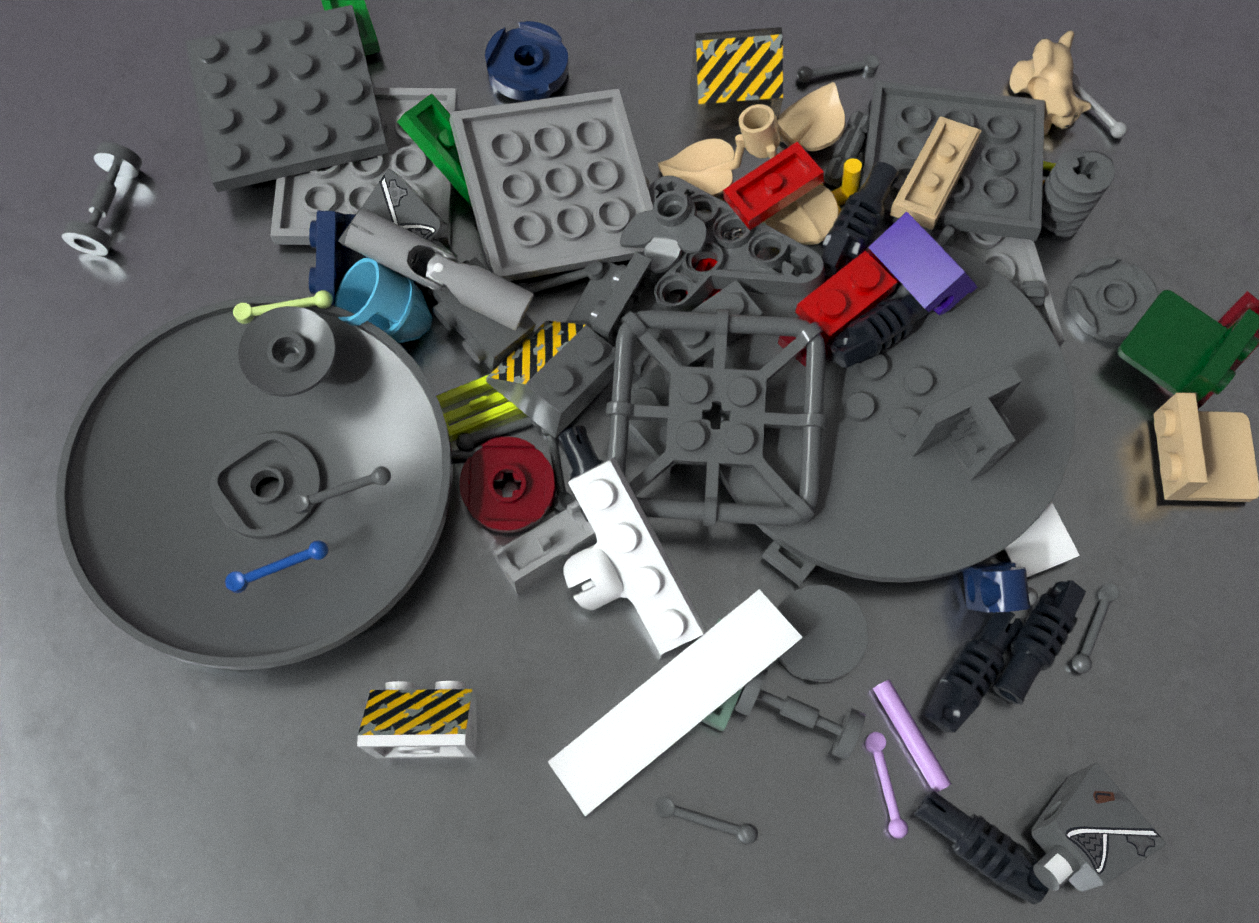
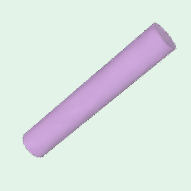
[873,679,952,792]

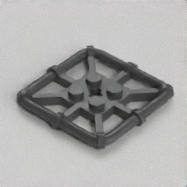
[606,309,828,526]

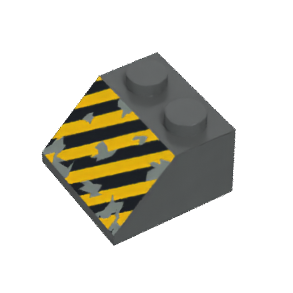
[486,320,615,438]

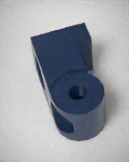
[963,562,1030,613]

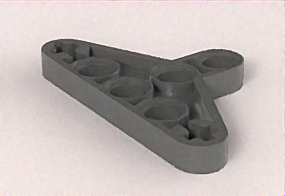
[648,176,826,312]

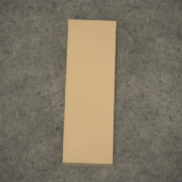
[890,116,981,230]

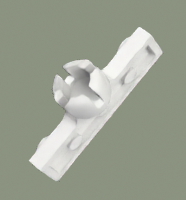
[563,457,706,654]

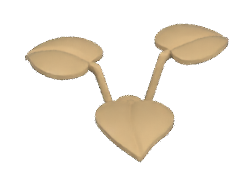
[658,82,846,245]

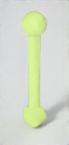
[233,290,333,324]

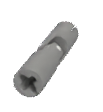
[345,208,534,331]

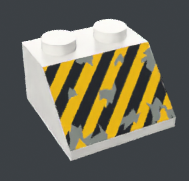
[357,681,478,758]

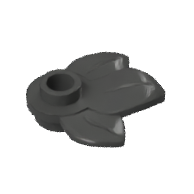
[620,190,707,274]

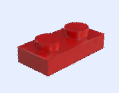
[723,142,824,230]
[795,251,898,344]

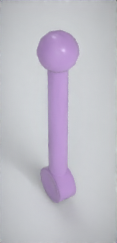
[865,732,908,839]

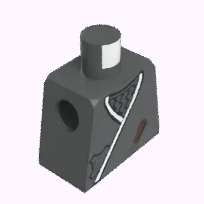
[338,168,458,272]
[1031,762,1167,892]

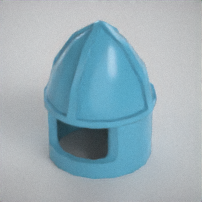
[335,258,433,343]

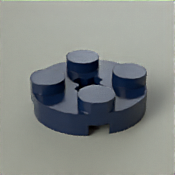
[485,21,569,101]

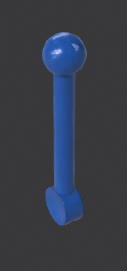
[225,540,328,593]

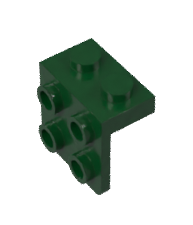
[1118,290,1259,402]

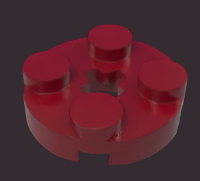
[459,437,555,533]

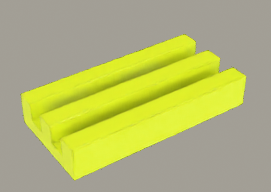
[436,375,523,442]

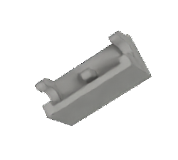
[492,500,597,595]

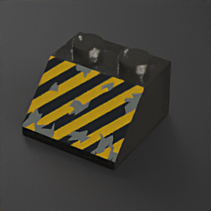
[690,27,783,130]

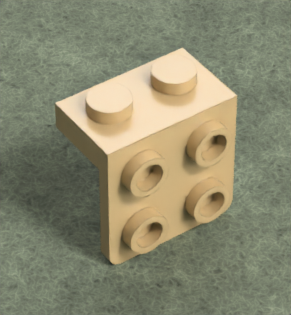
[1154,393,1259,502]

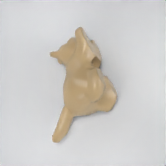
[1009,31,1092,136]

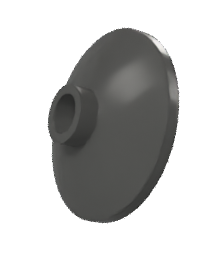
[238,306,336,397]

